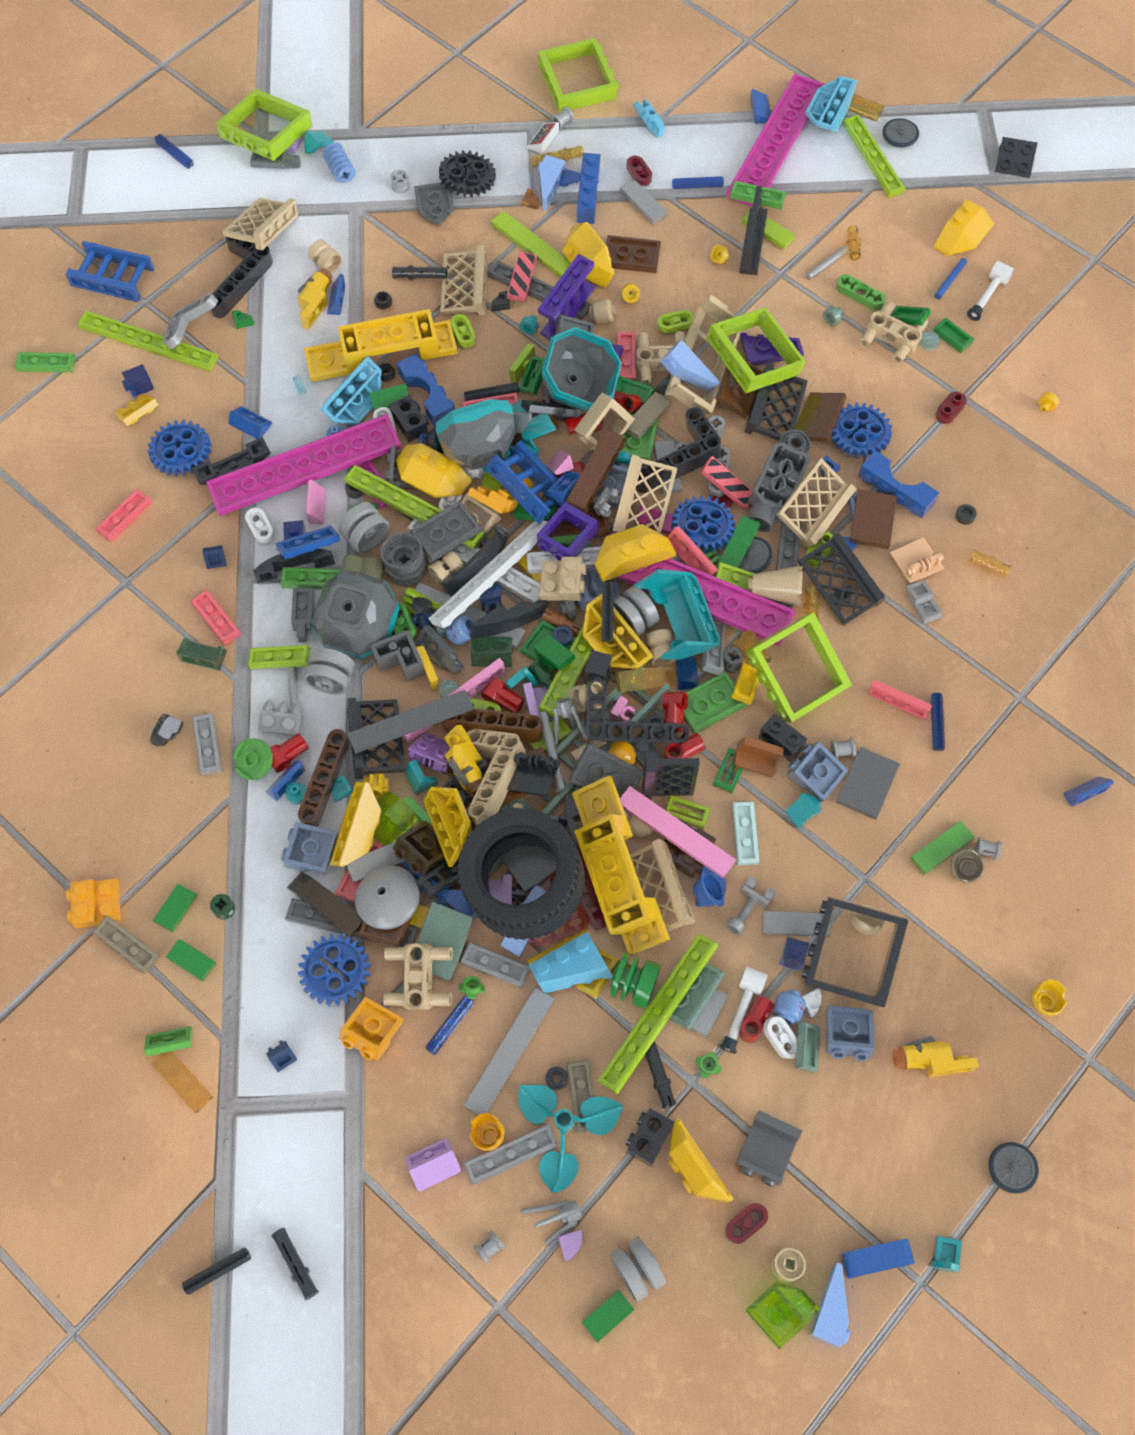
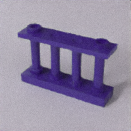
[538,254,595,339]

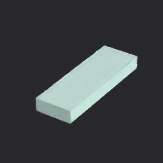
[732,802,760,866]

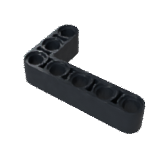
[211,230,273,318]
[636,407,722,493]
[584,678,690,743]

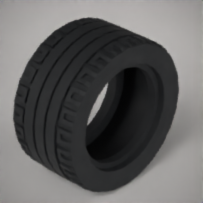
[457,808,585,940]

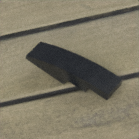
[469,599,548,639]

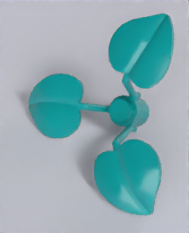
[482,399,556,475]
[518,1085,623,1193]

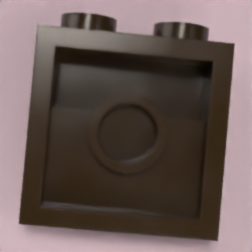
[664,819,716,878]
[392,821,445,876]

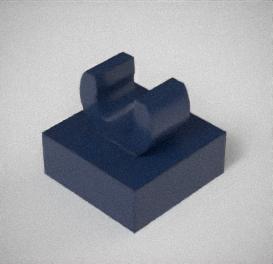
[202,545,227,569]
[480,589,502,614]
[412,610,435,629]
[266,1040,298,1072]

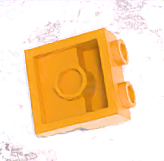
[467,486,518,514]
[66,878,121,929]
[339,997,404,1061]

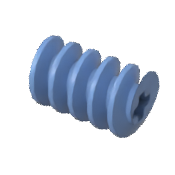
[323,142,356,183]

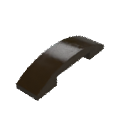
[287,871,363,937]

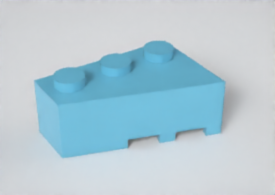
[529,932,612,993]

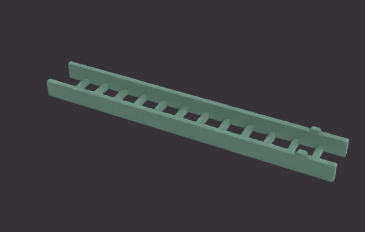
[489,665,670,878]

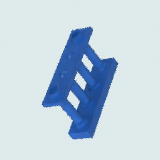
[66,241,155,302]
[486,441,561,524]

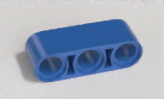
[841,1238,915,1279]

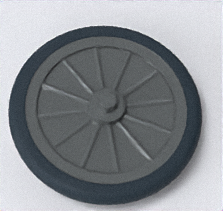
[882,118,919,148]
[739,537,773,574]
[988,1142,1039,1194]

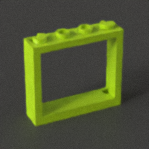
[538,38,619,113]
[216,89,313,161]
[706,307,806,393]
[745,613,852,722]

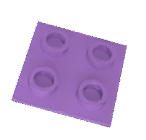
[408,733,450,773]

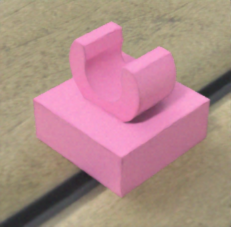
[610,696,635,721]

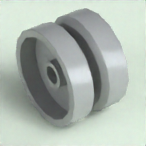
[338,502,390,554]
[614,586,659,636]
[303,648,355,695]
[609,1236,666,1303]

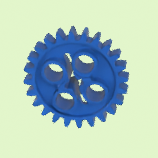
[830,402,892,459]
[147,420,212,477]
[671,495,736,554]
[298,933,371,1007]

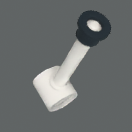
[967,261,1014,321]
[719,967,768,1054]

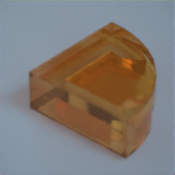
[521,188,539,210]

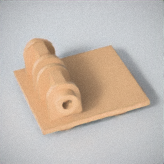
[890,537,944,584]

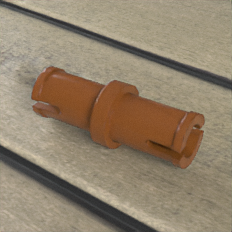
[542,607,583,637]

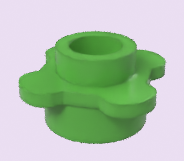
[458,976,485,999]
[695,1052,722,1078]

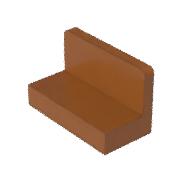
[734,736,784,777]

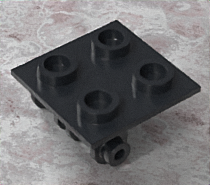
[995,137,1038,178]
[507,752,561,796]

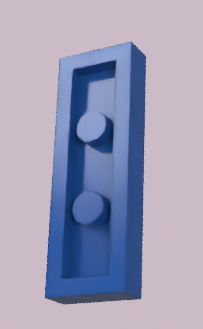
[276,525,340,559]

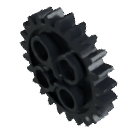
[439,150,496,198]

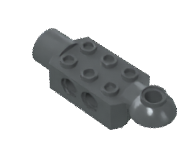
[747,429,811,532]

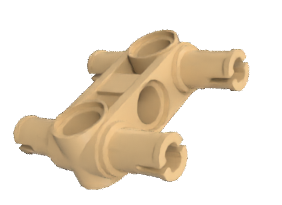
[859,301,928,364]
[636,331,688,385]
[383,943,453,1010]

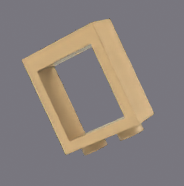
[574,393,635,451]

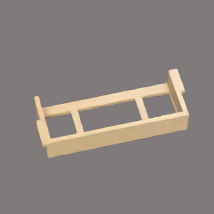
[665,295,741,415]

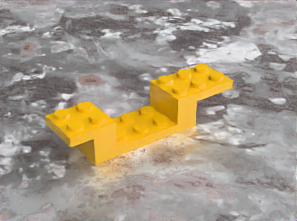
[304,309,458,382]
[572,776,670,956]

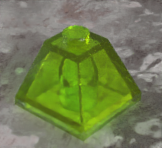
[373,791,418,846]
[745,1282,820,1349]

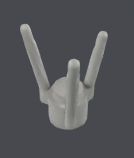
[553,697,588,749]
[521,1200,582,1244]

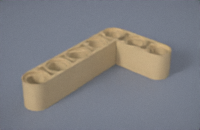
[467,729,526,826]

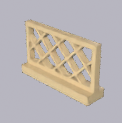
[223,198,298,250]
[440,245,488,316]
[612,455,677,534]
[776,458,856,548]
[630,839,696,932]

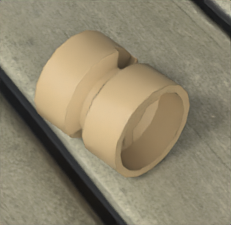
[308,239,342,274]
[428,551,464,588]
[646,629,677,667]
[567,682,601,713]
[771,1248,806,1283]

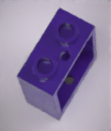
[537,502,598,561]

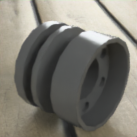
[380,532,427,586]

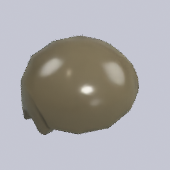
[951,849,985,883]

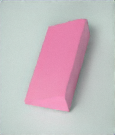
[546,450,574,475]
[306,480,326,524]

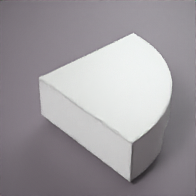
[802,988,822,1019]

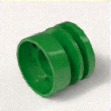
[610,952,661,1010]

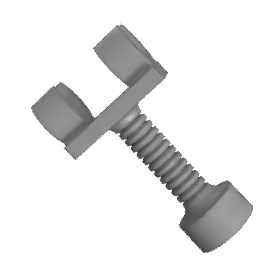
[593,487,621,517]
[726,876,776,935]

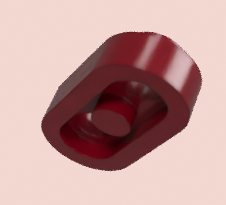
[626,155,652,186]
[935,392,967,424]
[725,1203,768,1244]

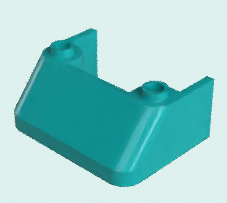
[634,569,721,660]

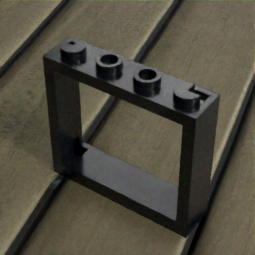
[801,896,909,1008]

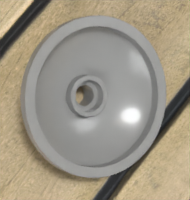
[355,865,420,930]

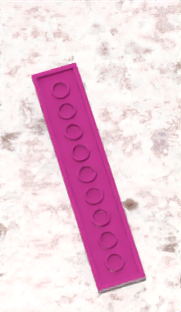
[726,73,825,207]
[206,414,402,516]
[594,534,796,647]

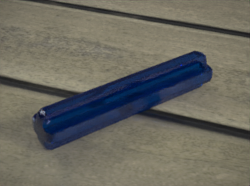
[154,134,194,169]
[672,176,724,189]
[931,692,945,752]
[426,995,474,1055]

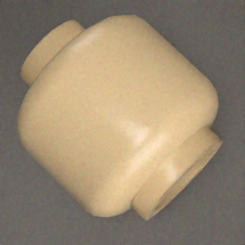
[589,299,617,325]

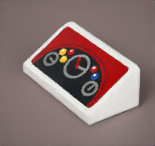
[527,122,559,154]

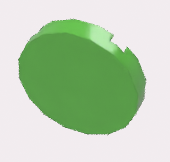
[233,738,272,780]

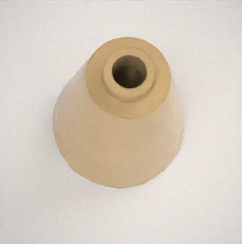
[748,566,803,606]

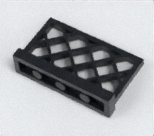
[739,186,768,275]
[744,362,808,441]
[798,533,885,626]
[347,697,406,779]
[642,752,700,801]

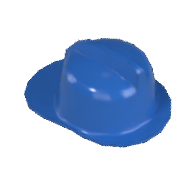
[693,866,726,907]

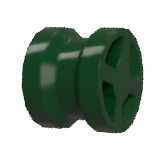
[210,894,235,920]

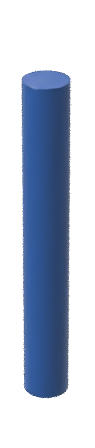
[934,258,967,299]

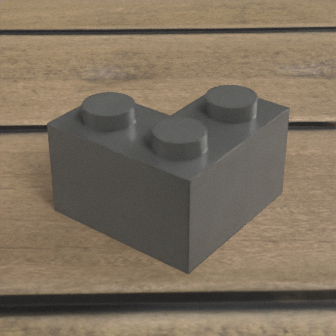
[370,630,425,682]

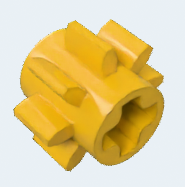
[363,774,389,798]

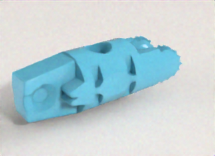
[633,99,665,137]

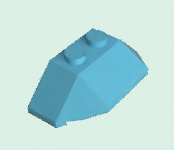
[805,76,857,132]
[320,356,381,425]

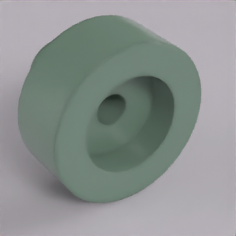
[823,306,843,326]

